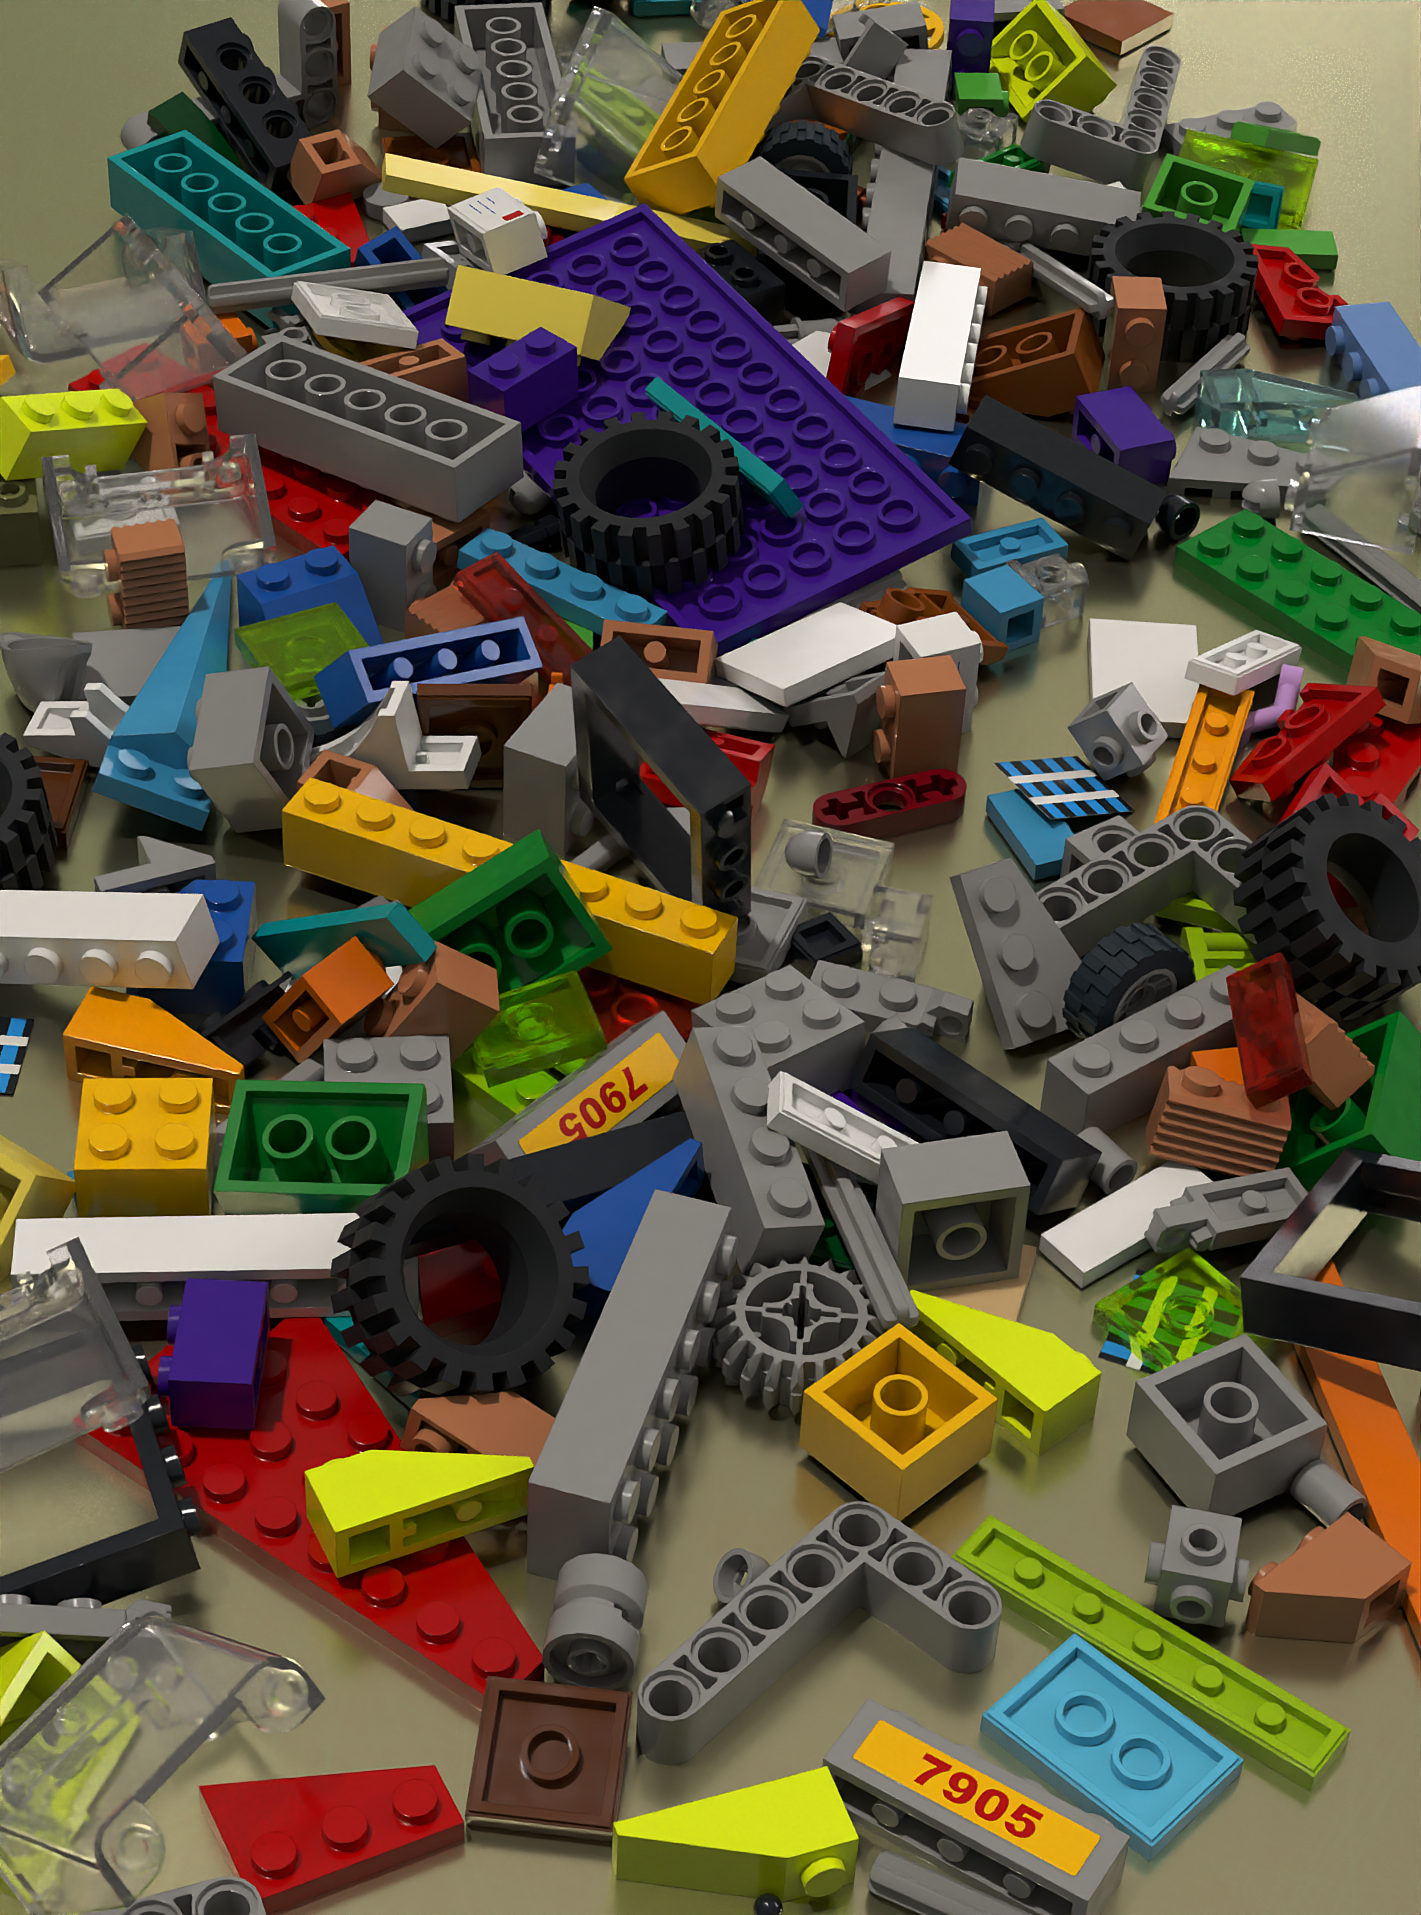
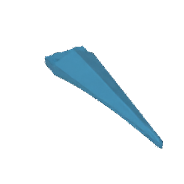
[92,556,233,831]

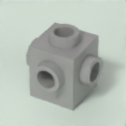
[1067,682,1168,781]
[1144,1505,1250,1628]

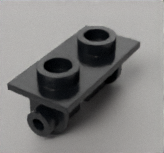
[195,971,293,1070]

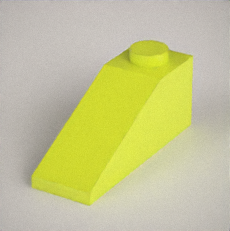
[908,1290,1102,1456]
[305,1450,535,1578]
[611,1766,859,1902]

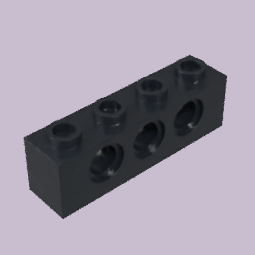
[178,17,314,195]

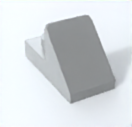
[783,671,885,759]
[94,836,217,893]

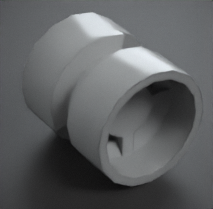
[542,1553,649,1690]

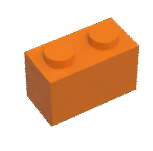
[262,936,394,1064]

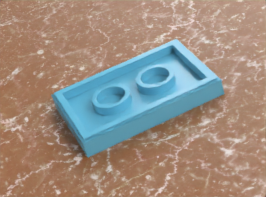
[980,1633,1244,1862]

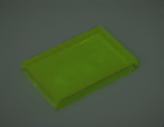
[1178,128,1319,227]

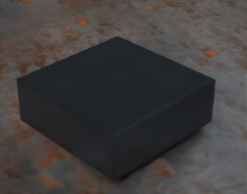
[788,912,864,976]

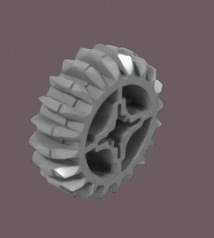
[710,1255,888,1418]

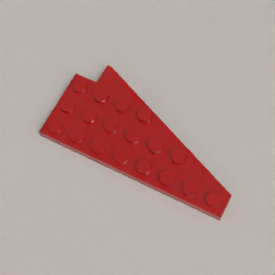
[74,1317,545,1711]

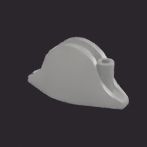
[0,631,92,712]

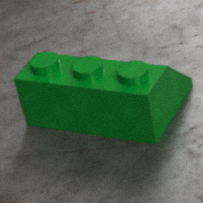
[401,829,613,1029]
[1275,1010,1421,1192]
[213,1079,429,1215]

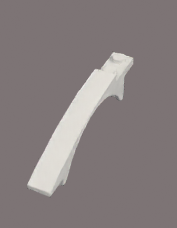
[23,681,482,791]

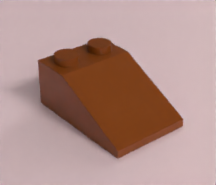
[970,308,1106,417]

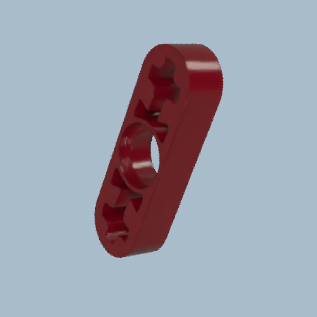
[811,769,967,847]

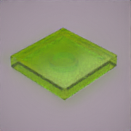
[234,602,369,701]
[472,970,608,1088]
[1093,1247,1275,1373]

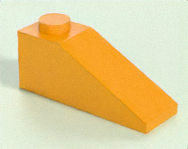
[63,986,245,1116]

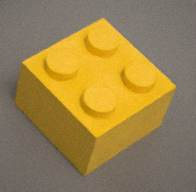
[73,1078,217,1218]
[799,1323,998,1521]

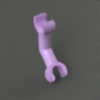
[1239,664,1304,747]

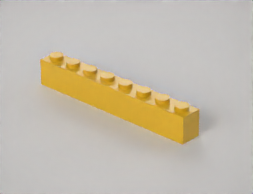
[282,777,738,1005]

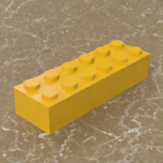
[623,0,820,216]

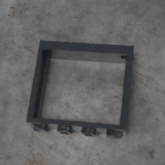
[570,635,751,920]
[1240,1147,1421,1372]
[0,1322,203,1606]

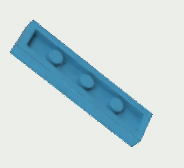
[457,528,668,636]

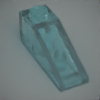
[1194,369,1359,443]

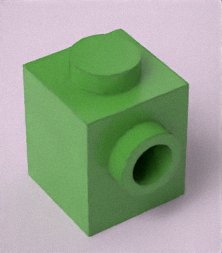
[951,72,1009,139]

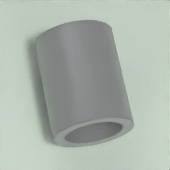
[1077,1127,1138,1195]
[1290,1459,1368,1527]

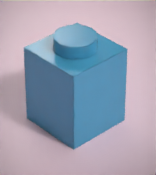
[961,565,1044,652]

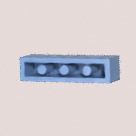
[1325,301,1421,455]

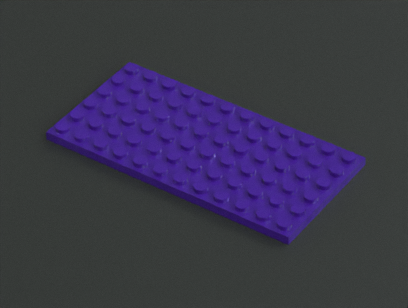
[402,203,972,657]

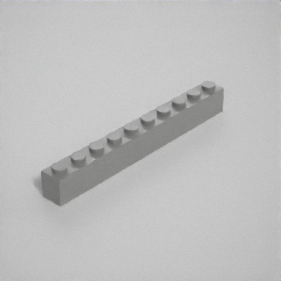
[848,49,952,314]

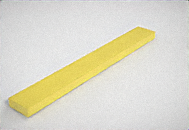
[382,153,757,258]

